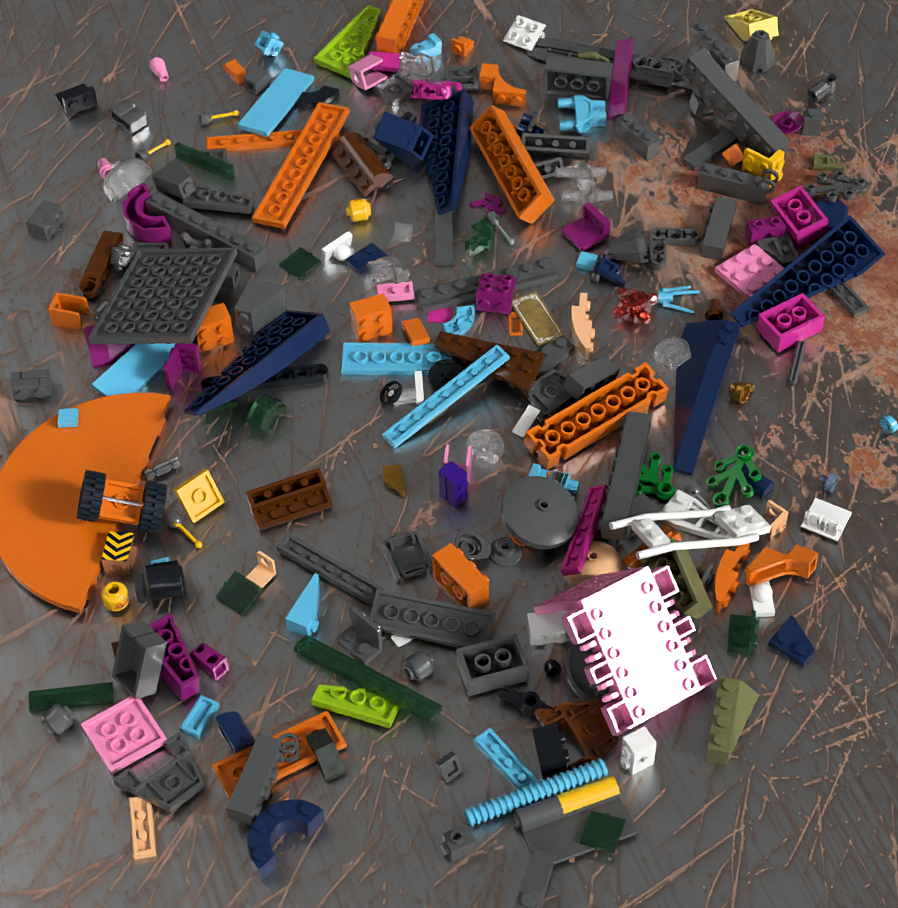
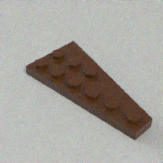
[434,331,545,395]

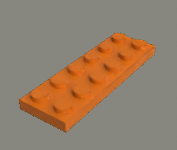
[212,711,347,801]

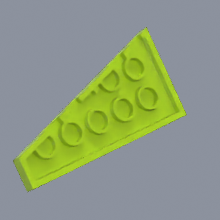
[314,4,382,79]

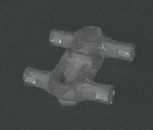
[554,161,614,207]

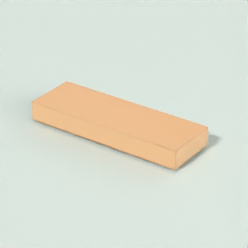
[129,797,157,860]

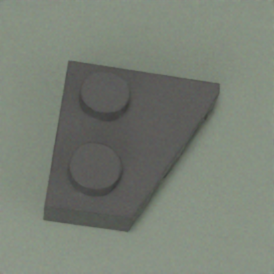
[756,235,799,267]

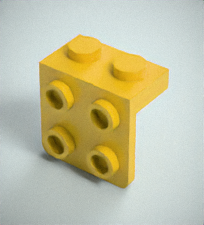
[741,148,785,188]

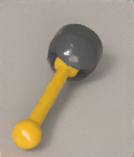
[199,110,239,126]
[134,139,171,164]
[165,511,202,549]

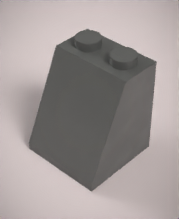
[234,278,287,337]

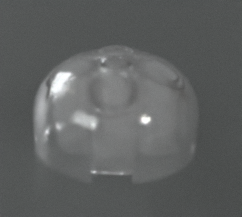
[103,157,154,204]

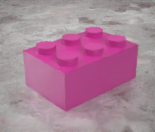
[771,186,829,248]
[756,293,825,352]

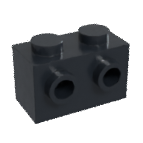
[532,724,570,776]

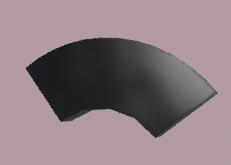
[296,85,339,108]

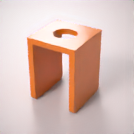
[48,292,90,330]

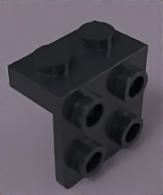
[55,84,98,116]

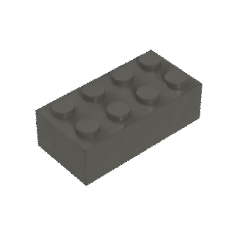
[544,55,613,101]

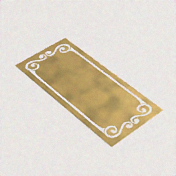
[512,291,567,346]

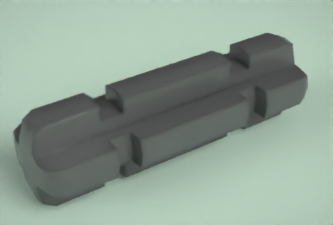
[590,253,608,283]
[143,457,181,481]

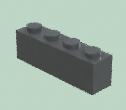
[522,133,591,158]
[699,196,737,261]

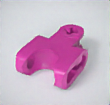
[411,80,462,100]

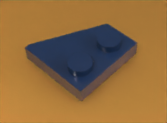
[345,243,394,274]
[768,615,815,667]

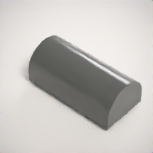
[535,157,566,179]

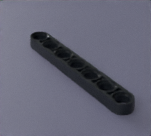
[201,364,329,391]

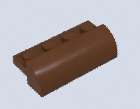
[331,132,394,197]
[246,468,333,531]

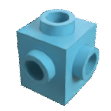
[254,30,284,57]

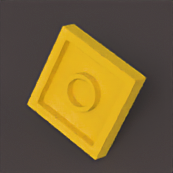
[173,469,225,523]

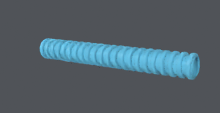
[464,758,608,827]

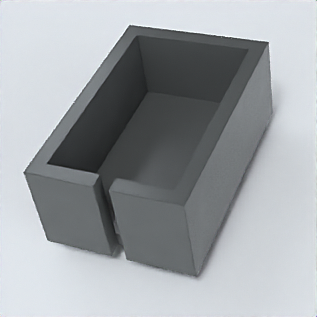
[112,620,167,699]

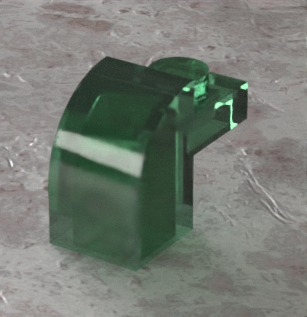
[465,218,495,258]
[245,393,288,430]

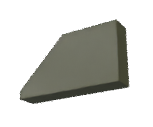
[578,52,610,63]
[813,154,845,172]

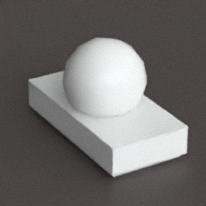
[321,231,353,263]
[748,580,775,617]

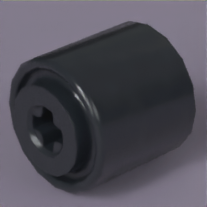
[145,560,186,601]

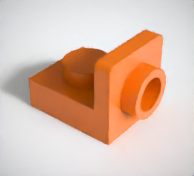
[450,36,474,57]

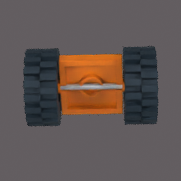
[77,470,167,533]

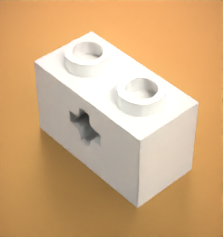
[620,726,657,775]

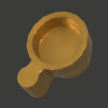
[729,382,755,404]

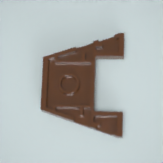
[534,699,621,771]

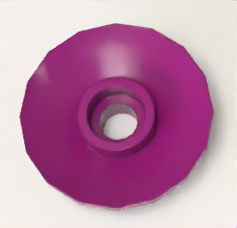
[771,110,804,135]

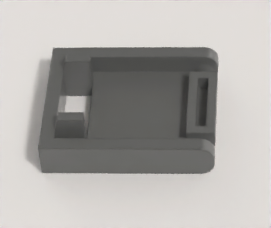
[381,530,432,582]

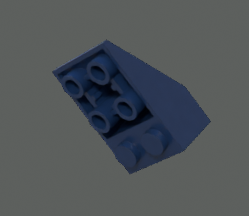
[372,112,434,168]

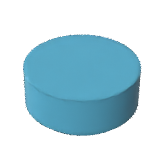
[880,414,898,434]

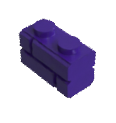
[439,461,468,507]

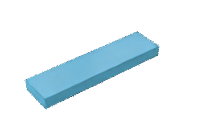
[473,728,540,790]

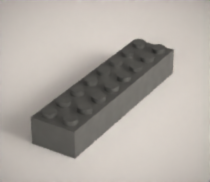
[682,49,791,158]

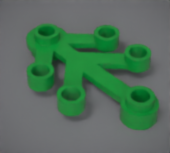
[706,444,762,508]
[636,452,675,500]

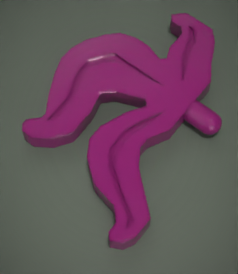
[470,192,506,214]

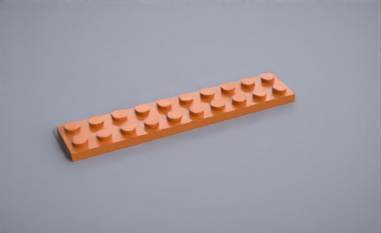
[252,102,350,229]

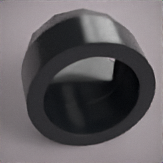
[544,659,562,677]

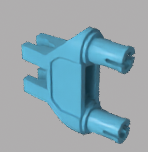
[558,95,606,133]

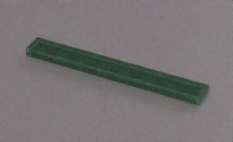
[294,634,442,723]

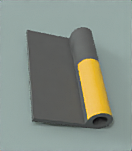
[512,775,638,864]

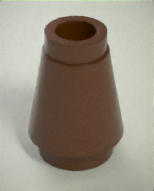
[705,299,723,321]

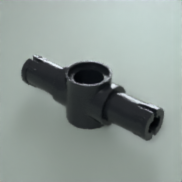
[499,686,553,718]

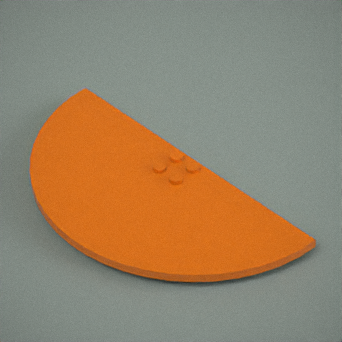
[0,393,171,613]

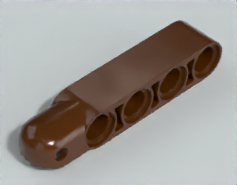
[79,230,123,299]

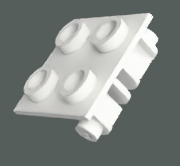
[503,15,546,51]
[801,498,852,542]

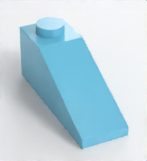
[285,573,320,638]

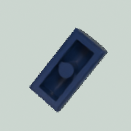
[736,464,775,499]

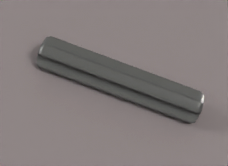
[787,340,806,386]

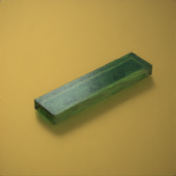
[174,142,235,181]
[29,682,114,713]

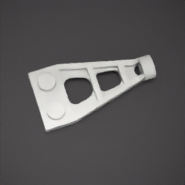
[659,490,733,540]

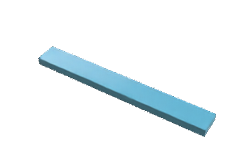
[382,344,510,449]

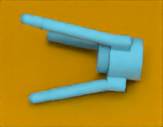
[658,285,700,314]

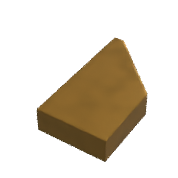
[382,464,405,497]

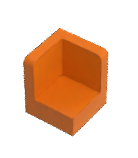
[722,142,744,167]

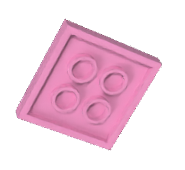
[715,244,785,300]
[81,696,167,775]

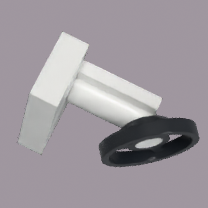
[380,371,424,407]

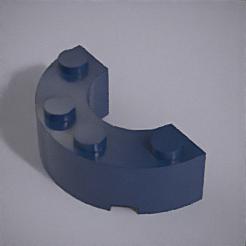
[247,799,325,881]

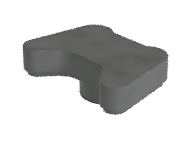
[180,232,212,249]

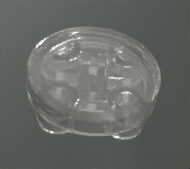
[653,338,692,371]
[466,429,504,464]

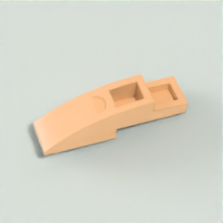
[571,293,595,360]

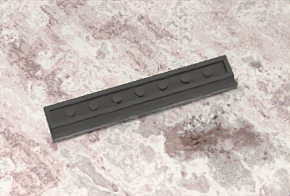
[415,257,559,314]

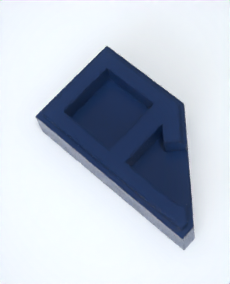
[595,256,626,288]

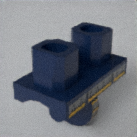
[516,111,545,137]

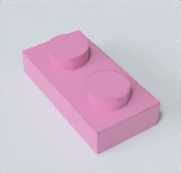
[377,281,414,302]

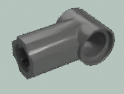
[807,72,837,102]

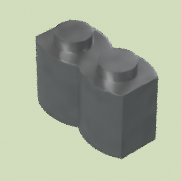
[109,99,147,134]

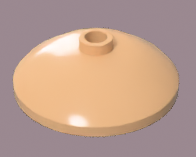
[563,540,623,586]

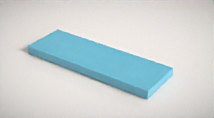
[237,68,314,137]
[92,340,194,397]
[341,343,452,375]

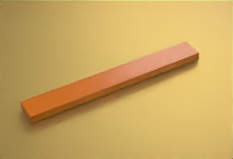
[206,130,341,151]

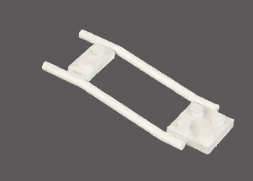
[609,505,771,560]

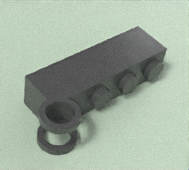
[697,162,779,205]
[226,733,300,825]

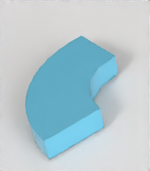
[442,304,475,335]

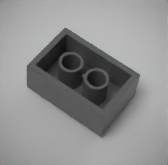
[457,634,529,696]

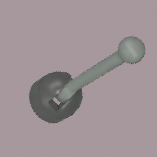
[484,211,515,245]
[684,481,712,509]

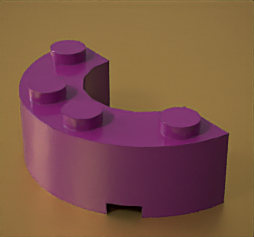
[122,183,173,243]

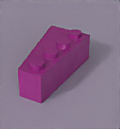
[149,613,199,701]

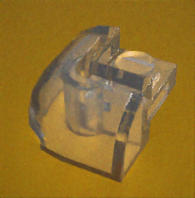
[397,51,435,82]
[366,256,412,284]

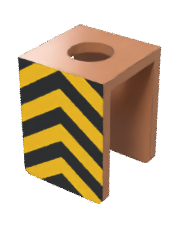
[101,531,137,576]

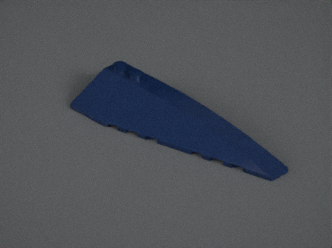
[730,215,885,327]
[673,319,741,476]

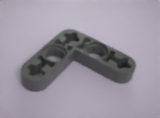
[649,228,701,271]

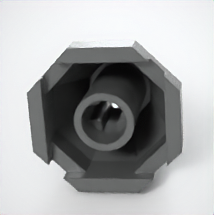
[740,30,775,72]
[607,227,649,263]

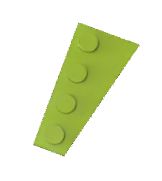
[311,685,405,728]

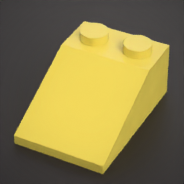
[725,9,778,42]

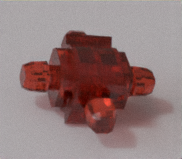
[611,287,659,325]

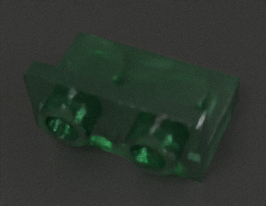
[727,610,759,655]

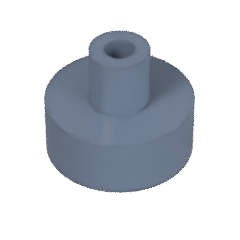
[819,472,839,493]

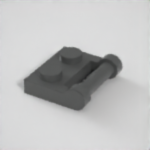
[444,66,479,91]

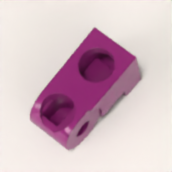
[189,642,230,682]

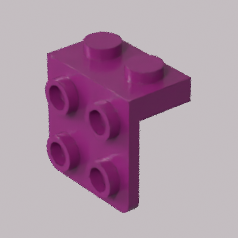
[562,202,611,251]
[475,273,517,315]
[163,343,202,391]

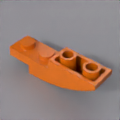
[713,543,751,613]

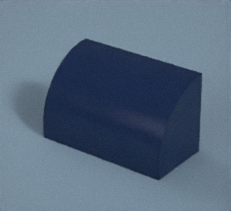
[216,711,255,754]

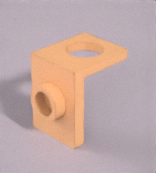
[765,500,788,539]
[244,551,276,592]

